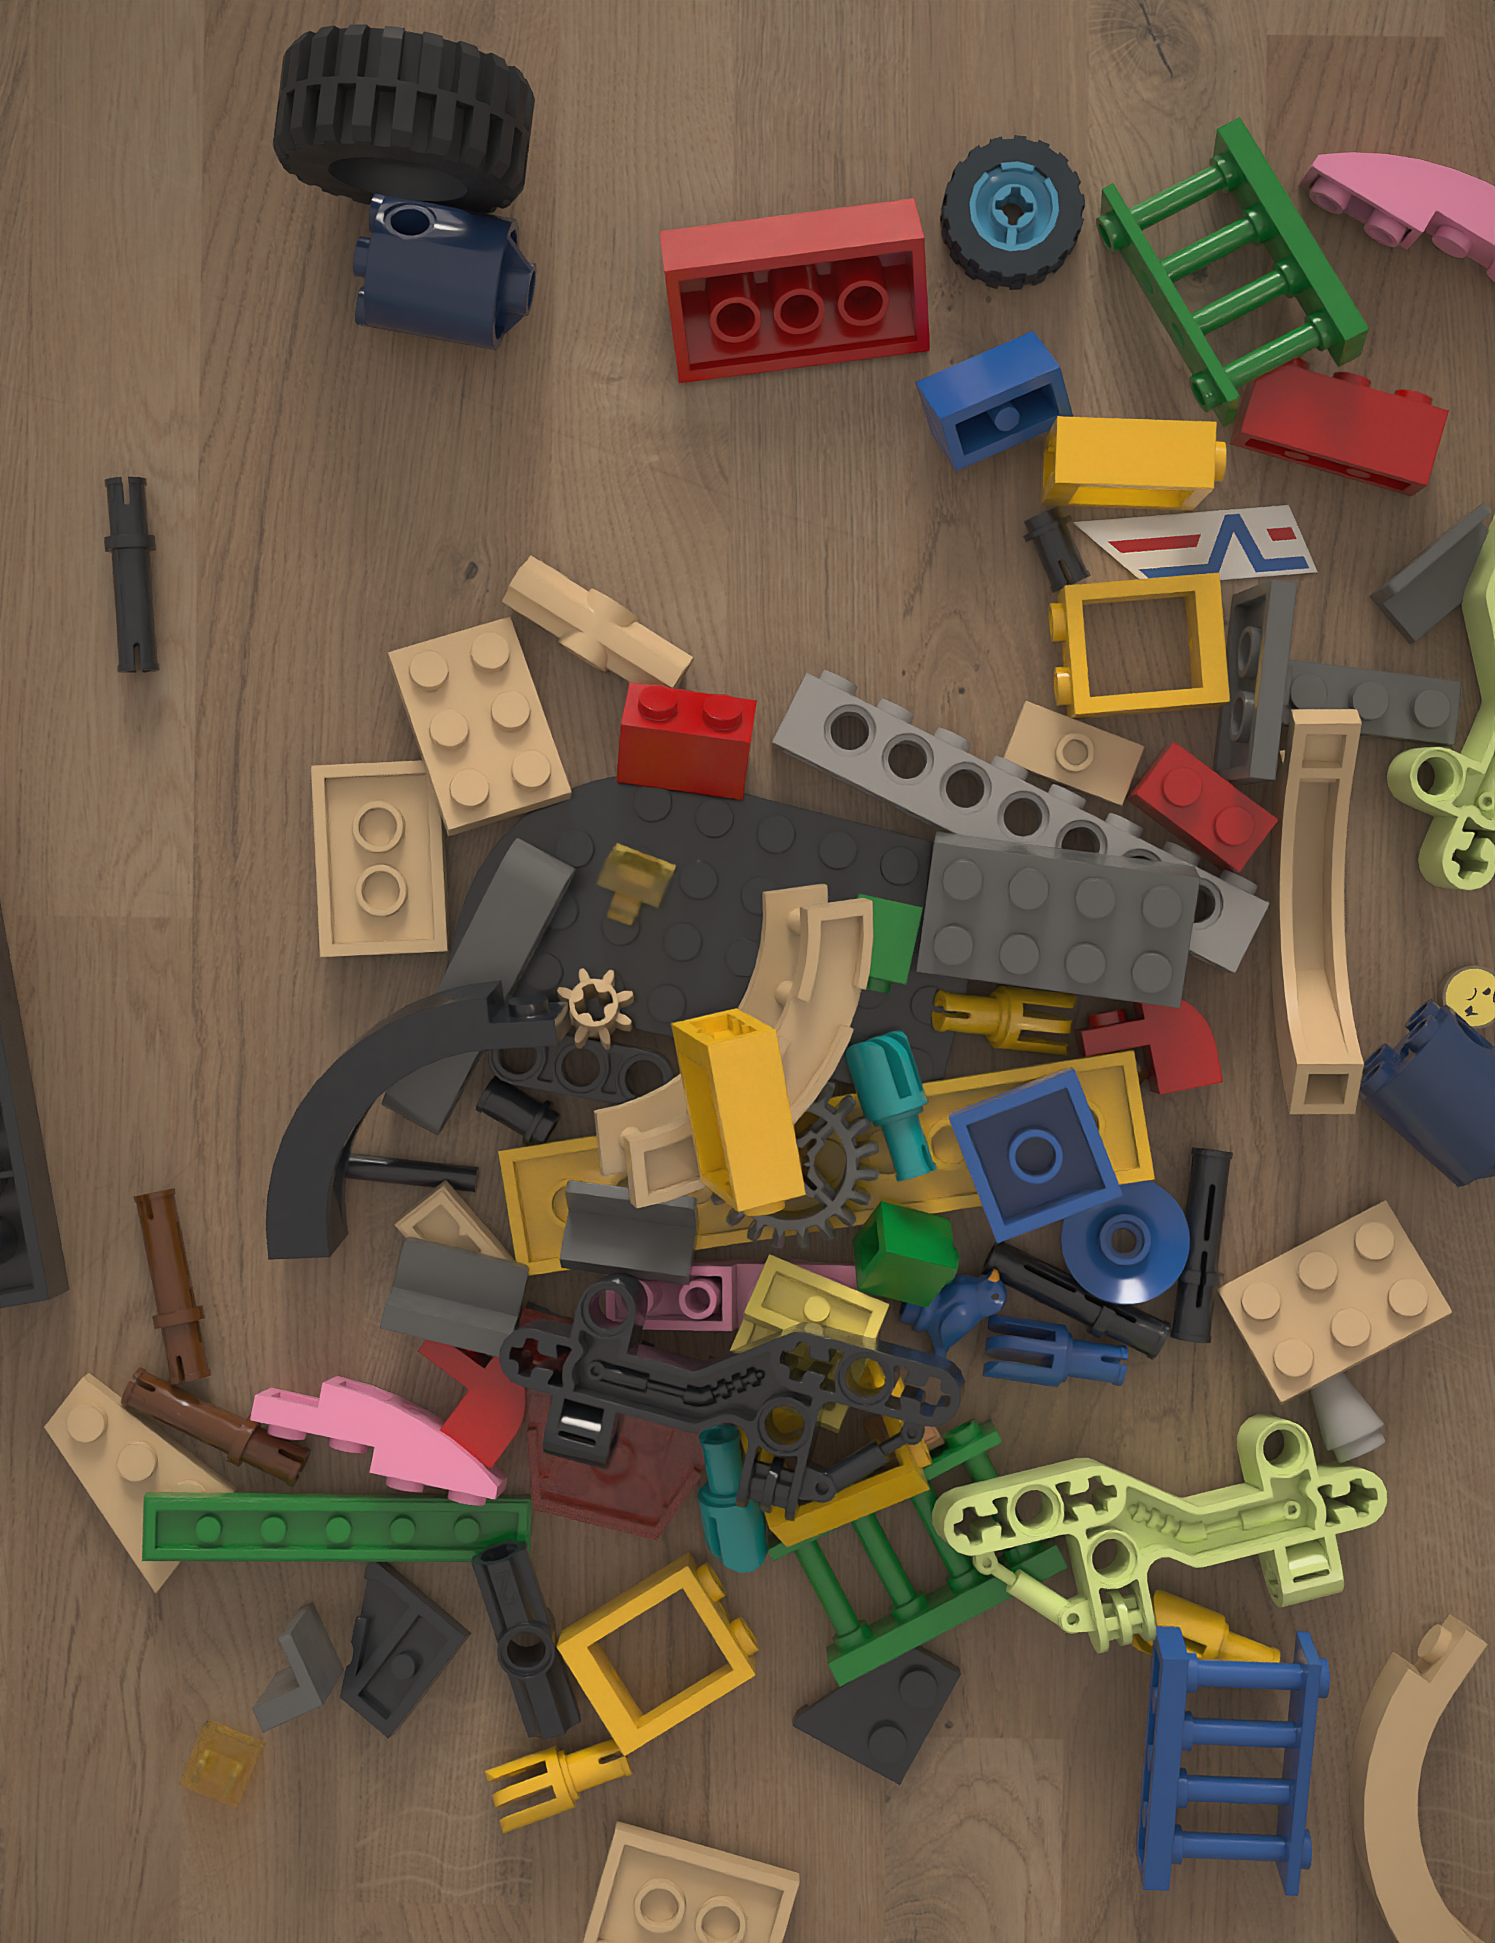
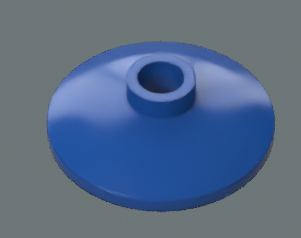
[1061,1180,1190,1304]

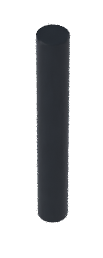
[346,1153,479,1192]

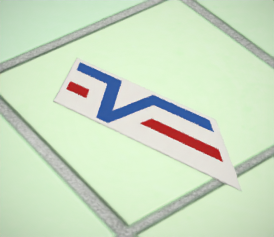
[1073,505,1317,580]

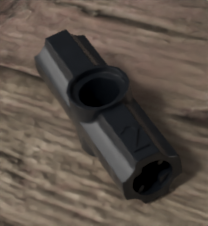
[472,1539,581,1740]

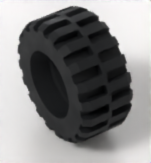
[273,24,535,213]

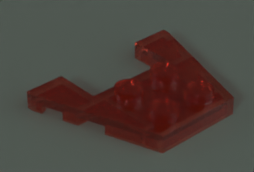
[519,1308,736,1541]

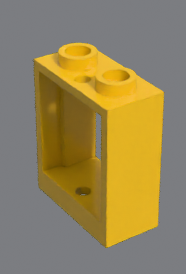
[1041,416,1226,511]
[1048,572,1230,720]
[671,1008,806,1216]
[736,1359,932,1547]
[557,1551,760,1756]

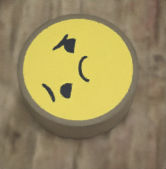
[1437,965,1495,1029]

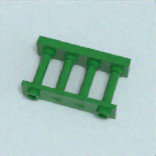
[1096,117,1369,427]
[768,1419,1068,1687]

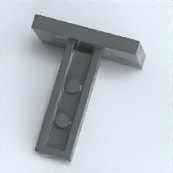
[1213,579,1462,787]

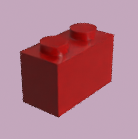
[616,682,757,800]
[1125,742,1278,873]

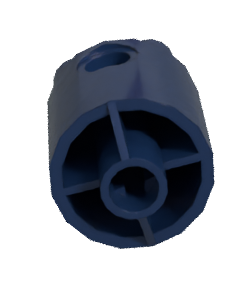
[353,193,537,350]
[1359,999,1495,1187]

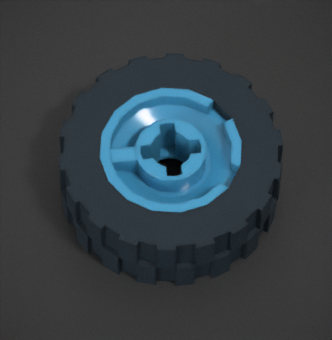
[940,135,1085,290]

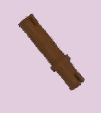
[133,1188,211,1384]
[121,1367,311,1487]

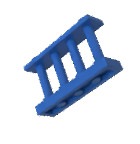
[1135,1626,1330,1896]

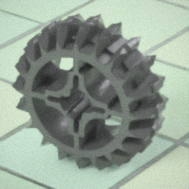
[711,1080,879,1249]

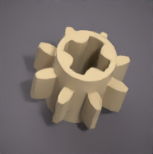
[557,968,634,1050]

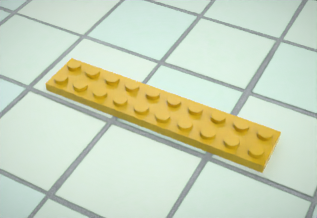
[498,1050,1155,1276]

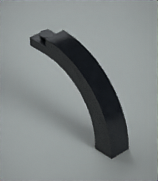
[266,980,571,1260]

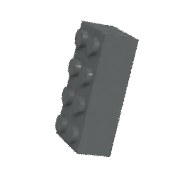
[916,832,1200,1008]

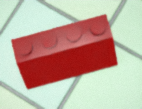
[659,198,930,383]

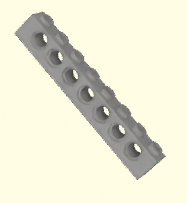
[772,670,1270,973]

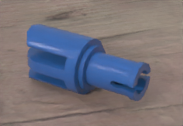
[983,1314,1128,1388]

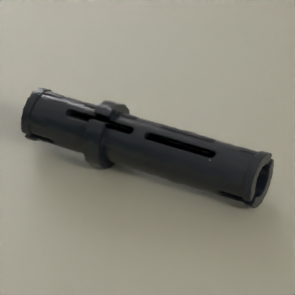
[104,477,160,673]
[1170,1147,1233,1343]
[981,1241,1171,1360]

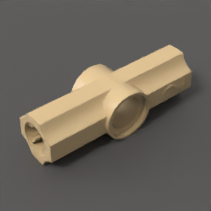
[502,555,694,689]

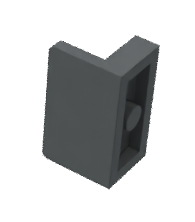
[1369,503,1492,644]
[559,1180,699,1285]
[380,1237,529,1357]
[252,1603,344,1733]

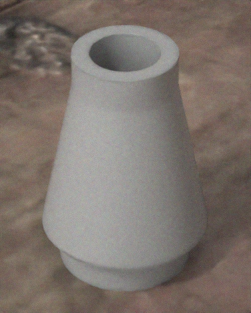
[1310,1372,1386,1463]

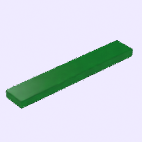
[142,1492,532,1562]

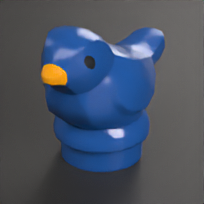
[898,1269,1007,1358]

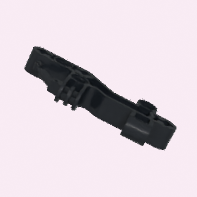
[499,1272,965,1522]

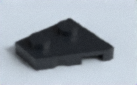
[340,1562,472,1739]
[792,1645,961,1785]

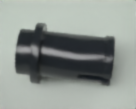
[1023,506,1091,593]
[475,1075,561,1146]

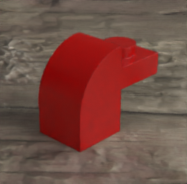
[1074,999,1223,1095]
[417,1340,532,1469]

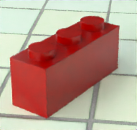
[1229,357,1449,497]

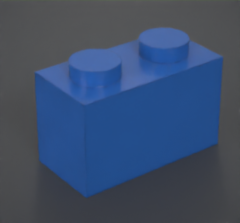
[915,331,1073,471]

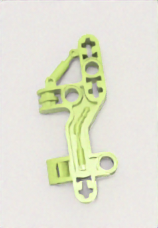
[1387,514,1495,890]
[932,1413,1387,1653]

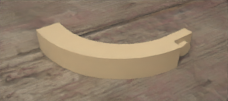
[1270,709,1364,1114]
[1350,1614,1488,1943]

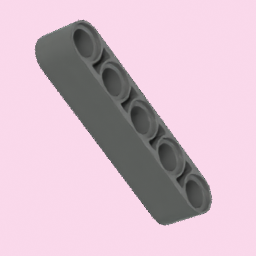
[381,838,576,1135]

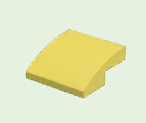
[730,1254,890,1433]

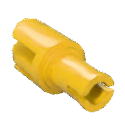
[931,985,1077,1056]
[1131,1589,1281,1663]
[484,1738,633,1834]

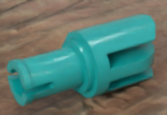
[845,1031,937,1182]
[697,1424,768,1573]

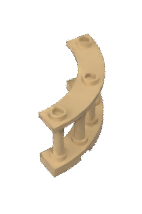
[594,884,873,1208]

